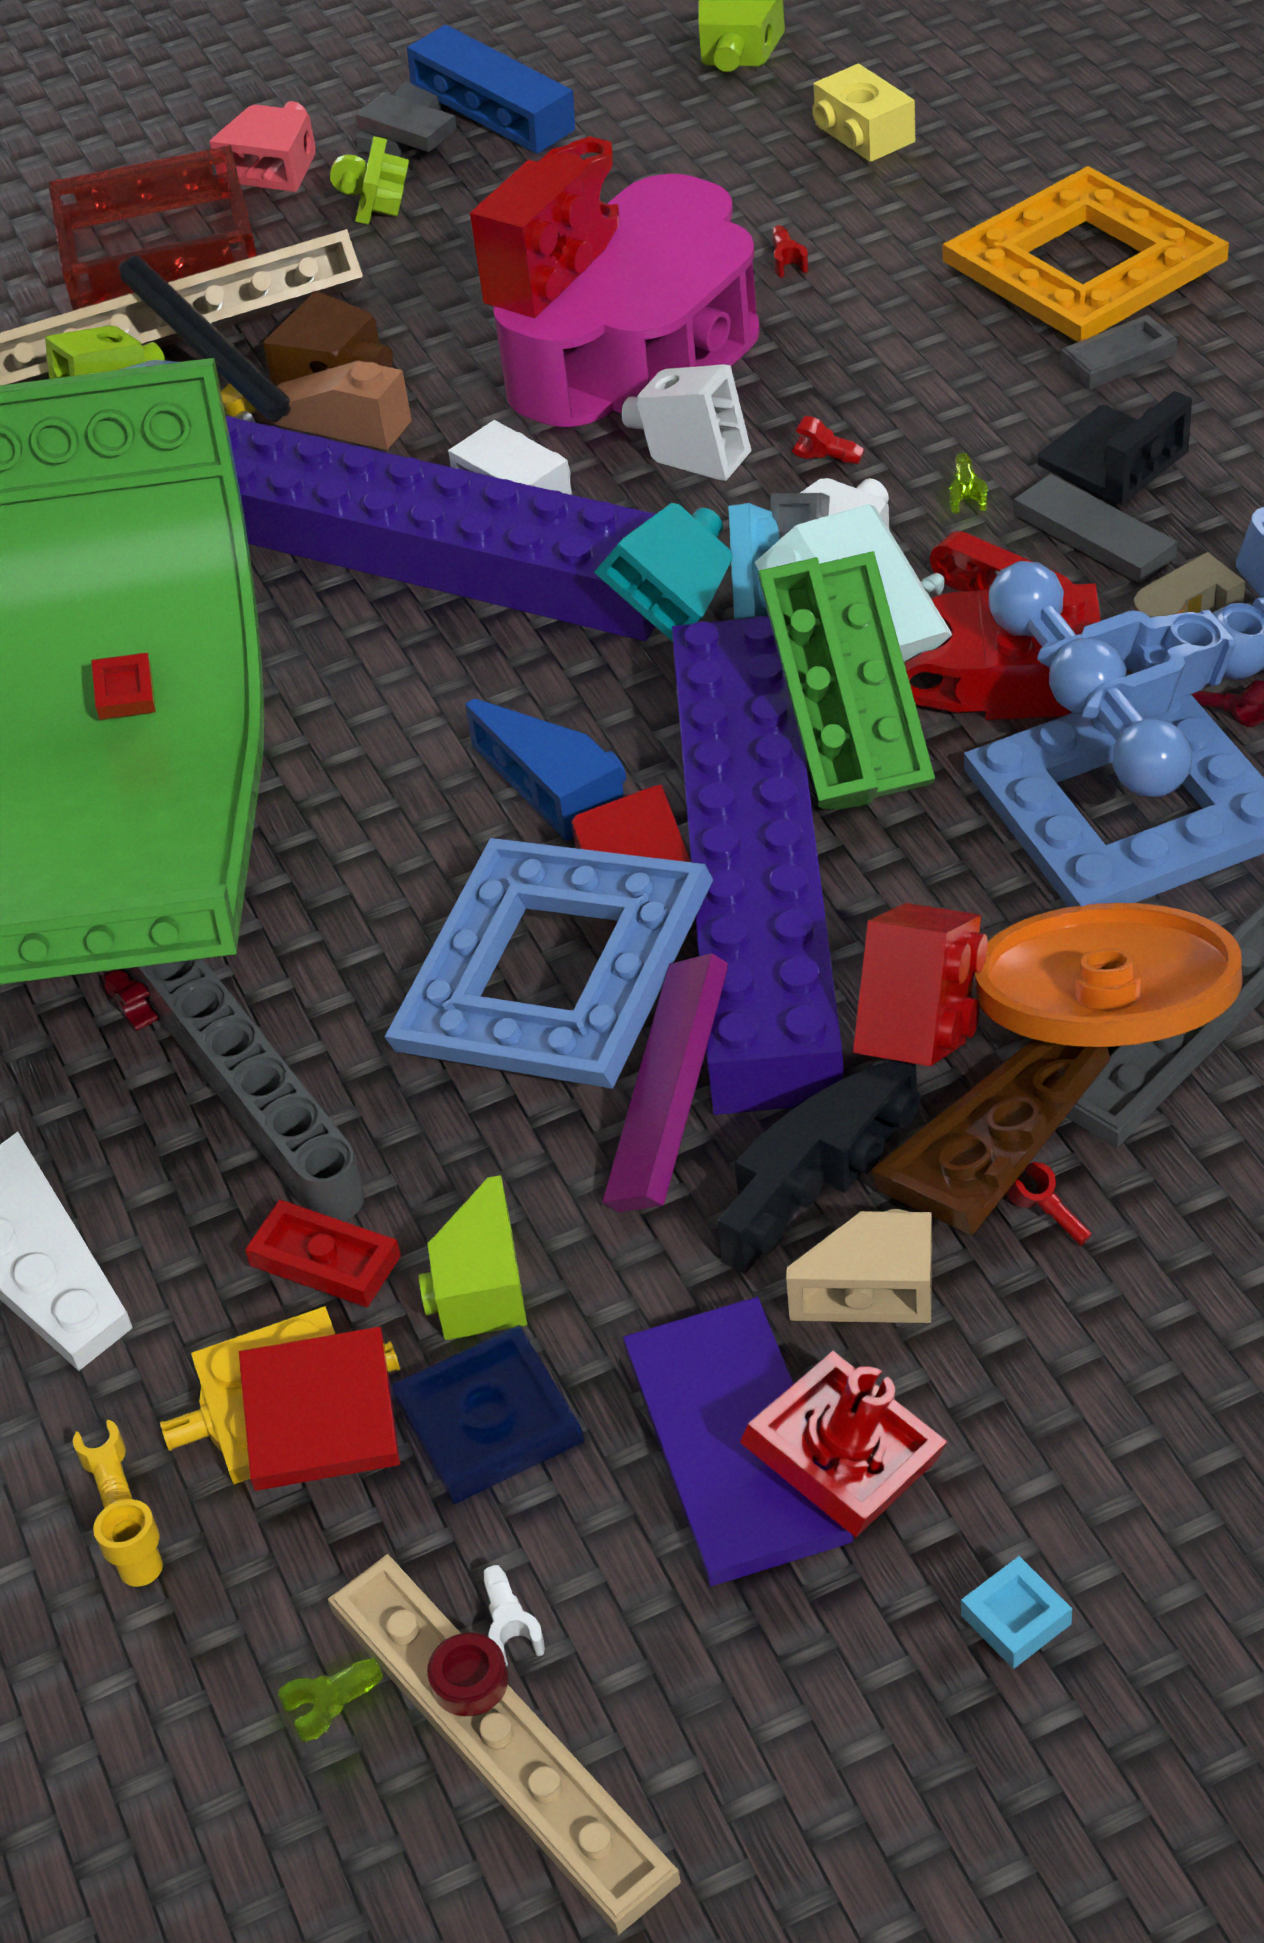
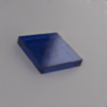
[392,1325,584,1504]

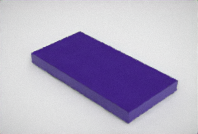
[623,1297,853,1587]

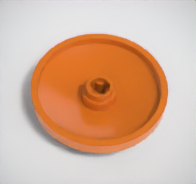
[974,903,1242,1047]

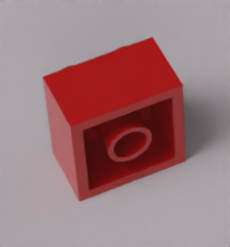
[853,903,988,1067]

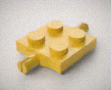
[160,1306,400,1485]

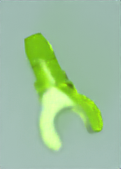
[950,453,988,514]
[278,1658,384,1742]

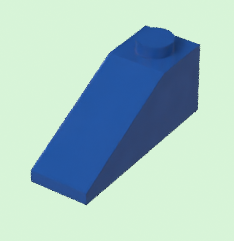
[465,698,626,841]

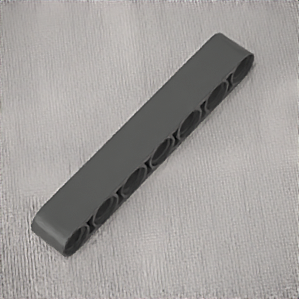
[126,959,364,1221]

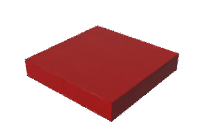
[238,1326,400,1491]

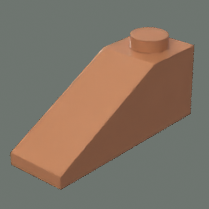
[254,361,412,450]

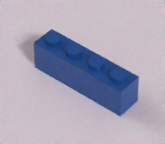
[407,24,575,154]

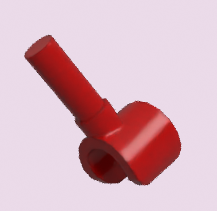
[1006,1162,1092,1246]

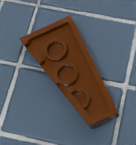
[871,1039,1110,1236]

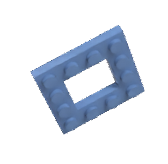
[964,694,1264,907]
[384,838,713,1089]

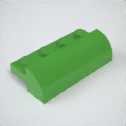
[758,551,935,809]

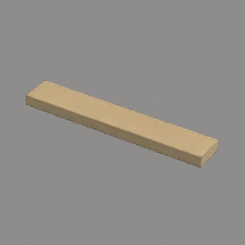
[328,1554,681,1936]

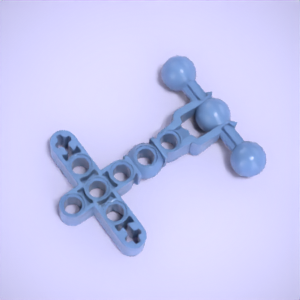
[988,507,1264,797]

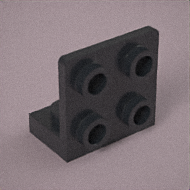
[1037,390,1192,505]

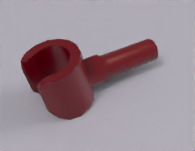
[1191,680,1264,727]

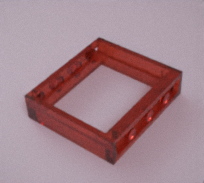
[48,145,257,311]

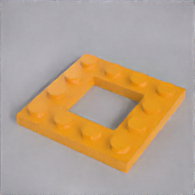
[942,166,1229,342]

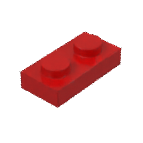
[245,1199,401,1308]

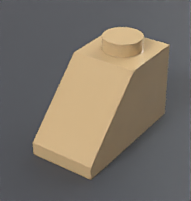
[786,1209,932,1323]

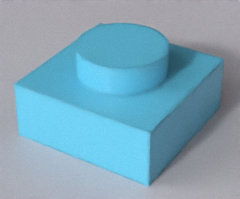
[961,1556,1072,1669]

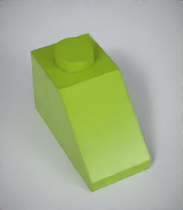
[419,1175,527,1340]

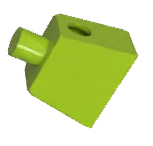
[698,0,785,72]
[45,325,165,379]

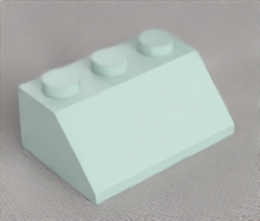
[754,504,953,663]

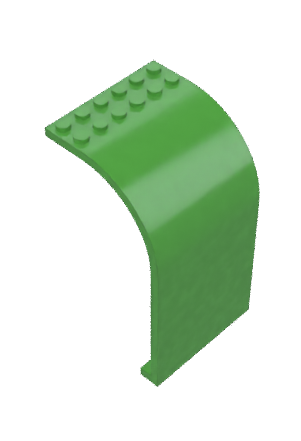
[0,358,264,984]

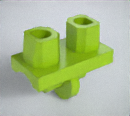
[330,136,409,225]

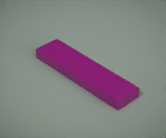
[602,953,728,1213]

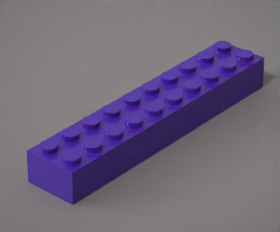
[226,416,657,642]
[672,616,844,1115]

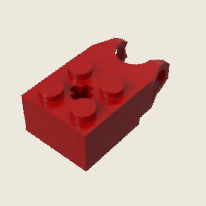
[470,136,620,318]
[904,583,1101,720]

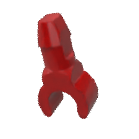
[772,225,808,277]
[792,416,864,464]

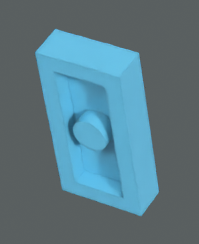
[728,503,780,620]

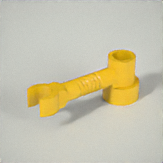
[73,1419,163,1587]

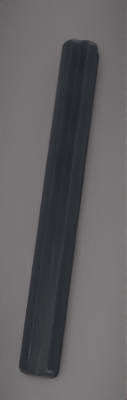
[119,255,291,422]

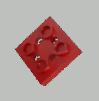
[739,1351,948,1538]

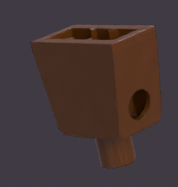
[263,291,393,386]

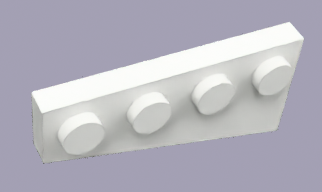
[0,1132,133,1371]

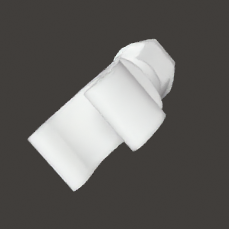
[484,1565,545,1667]

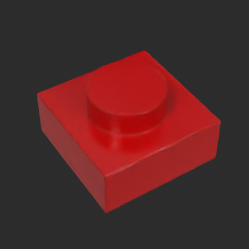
[91,653,156,720]

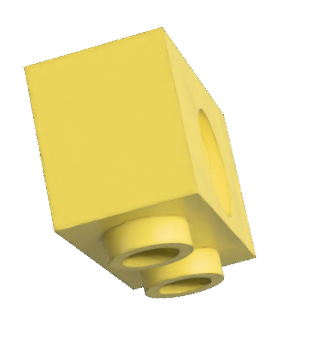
[812,63,915,162]

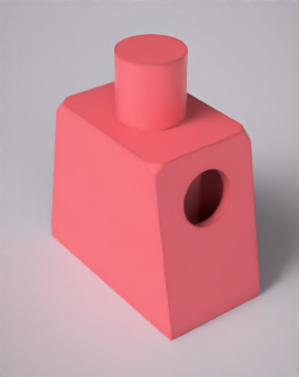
[209,101,316,192]

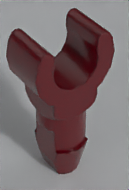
[102,970,159,1031]

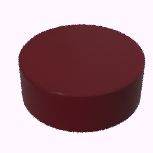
[427,1632,508,1717]

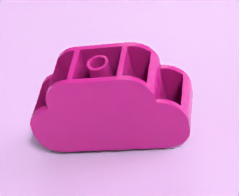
[493,174,760,427]

